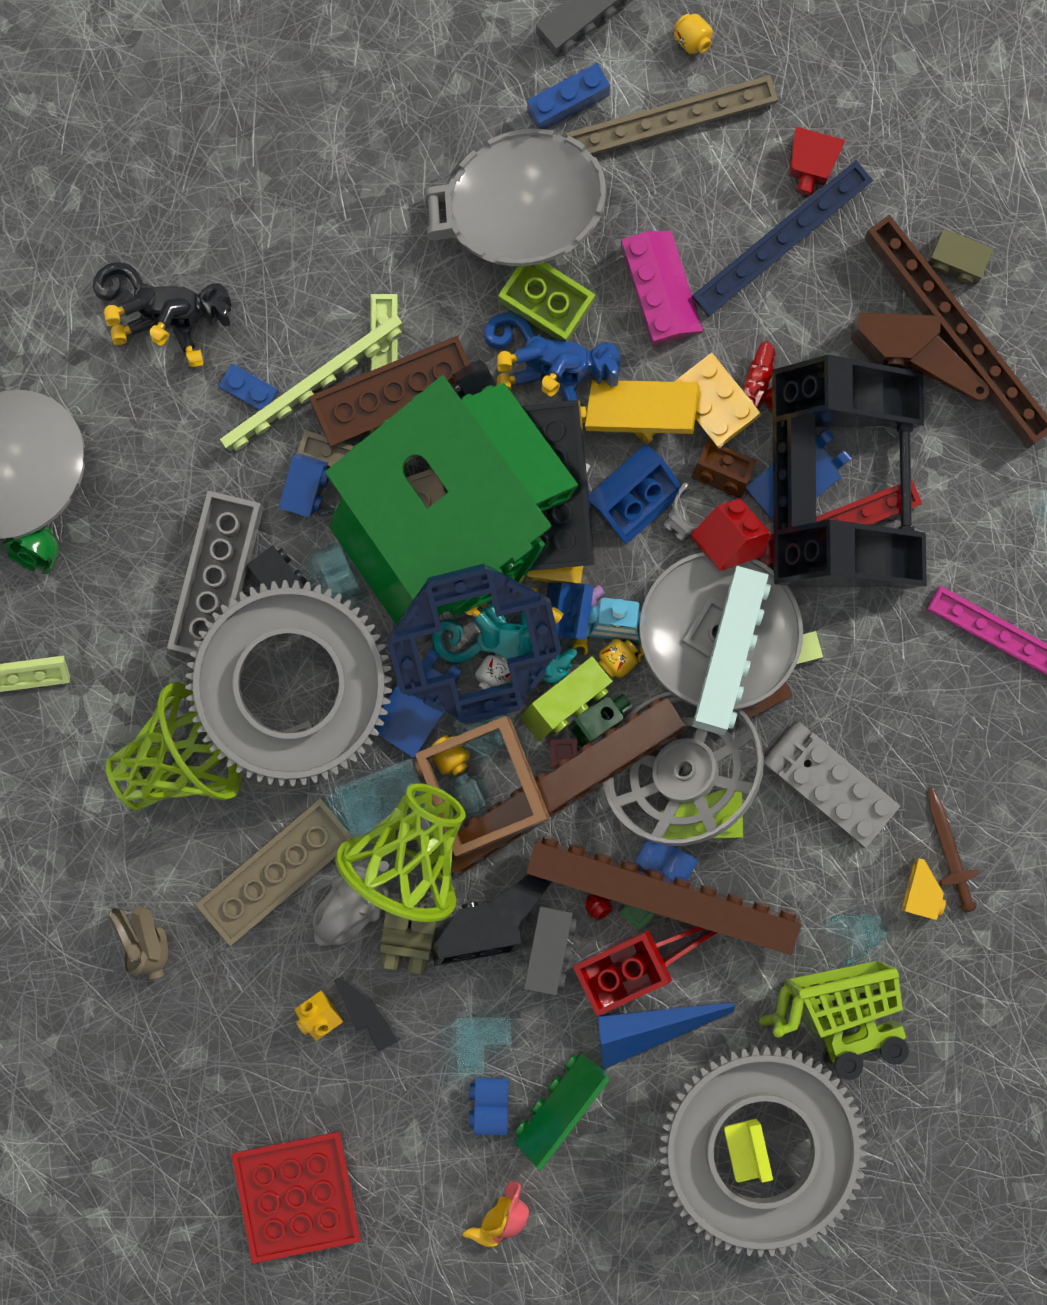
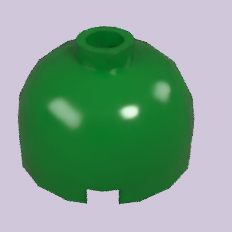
[2,526,59,574]

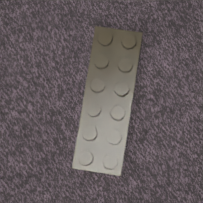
[195,798,354,946]

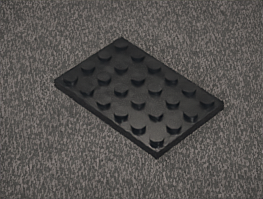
[521,400,595,571]

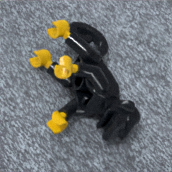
[93,262,232,367]

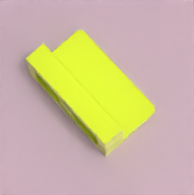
[724,1119,773,1183]

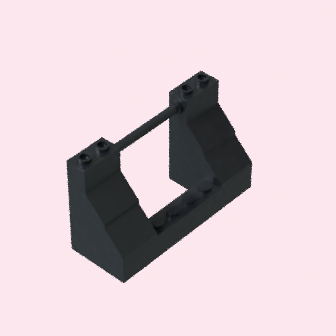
[772,354,927,589]

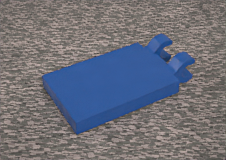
[745,429,852,522]
[374,649,463,758]

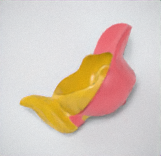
[462,1181,529,1247]

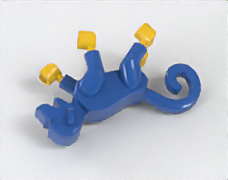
[484,312,621,422]

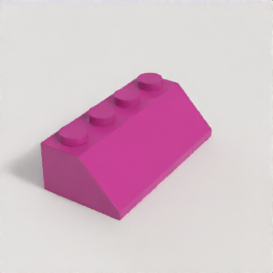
[620,231,703,347]

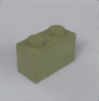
[928,229,994,284]

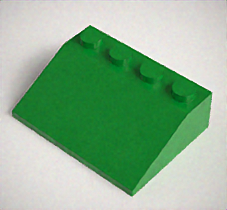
[514,1052,610,1171]

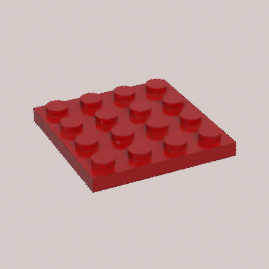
[231,1131,361,1264]

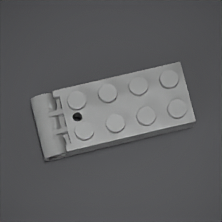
[764,720,900,848]

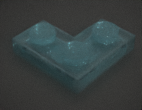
[456,1016,511,1073]

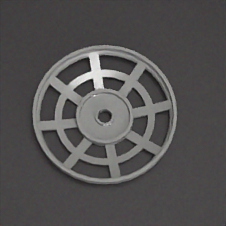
[603,692,764,846]

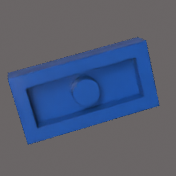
[218,364,279,411]

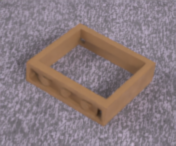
[414,716,551,857]

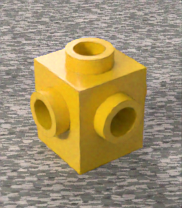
[294,990,343,1041]

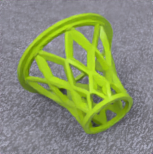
[106,682,242,811]
[335,783,466,922]

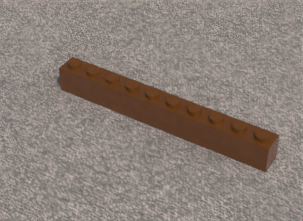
[864,214,1047,449]
[451,698,688,876]
[526,836,801,956]

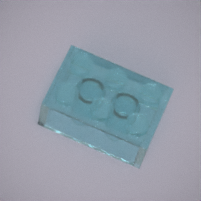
[334,758,425,838]

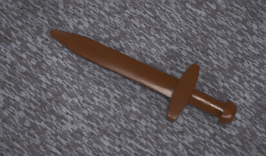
[928,787,979,913]

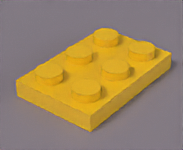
[674,353,761,449]

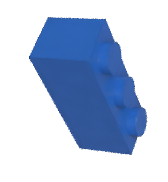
[527,63,610,129]

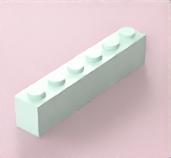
[692,566,771,735]

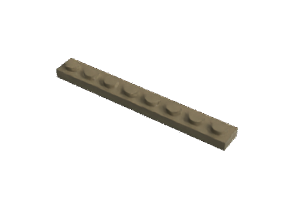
[566,75,778,156]

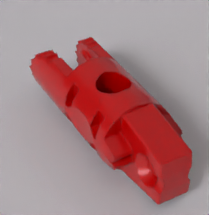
[743,341,776,410]

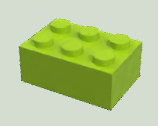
[498,262,596,341]

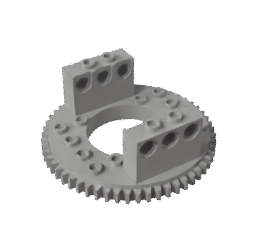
[185,580,392,786]
[658,1045,867,1257]

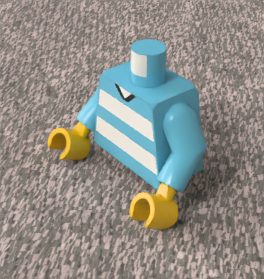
[572,598,646,662]

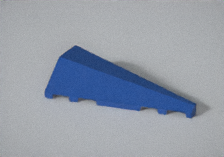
[598,1002,734,1068]

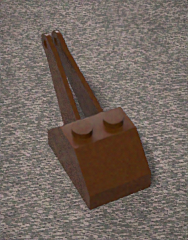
[851,312,989,402]

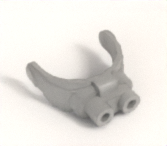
[664,483,700,541]

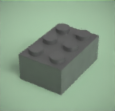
[524,905,577,996]

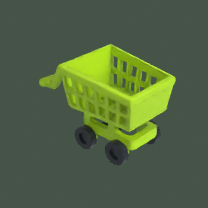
[759,960,909,1080]

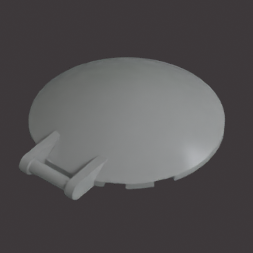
[425,129,606,266]
[0,390,85,539]

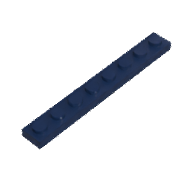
[692,160,873,317]

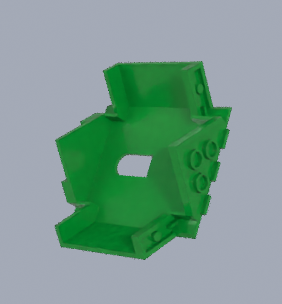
[325,375,578,625]

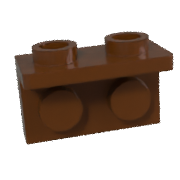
[691,439,757,498]

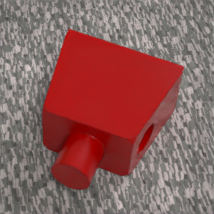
[789,126,845,195]

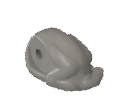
[312,861,389,946]

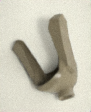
[108,906,169,980]

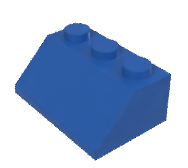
[589,444,685,544]

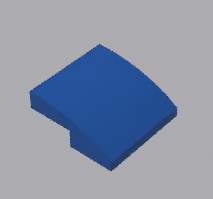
[547,582,594,640]

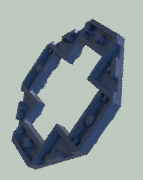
[387,564,562,724]

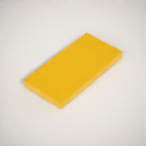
[585,380,699,434]

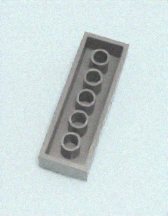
[167,491,264,655]

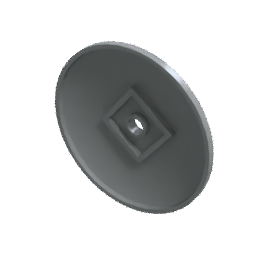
[639,552,803,710]

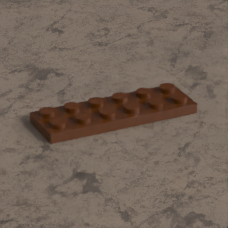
[309,335,470,447]

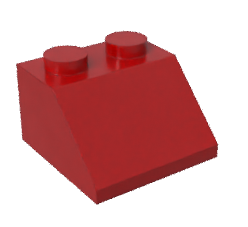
[691,498,770,572]

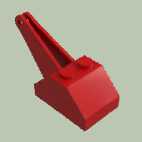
[573,926,717,1016]

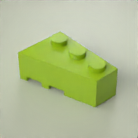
[519,657,613,742]
[660,789,743,839]

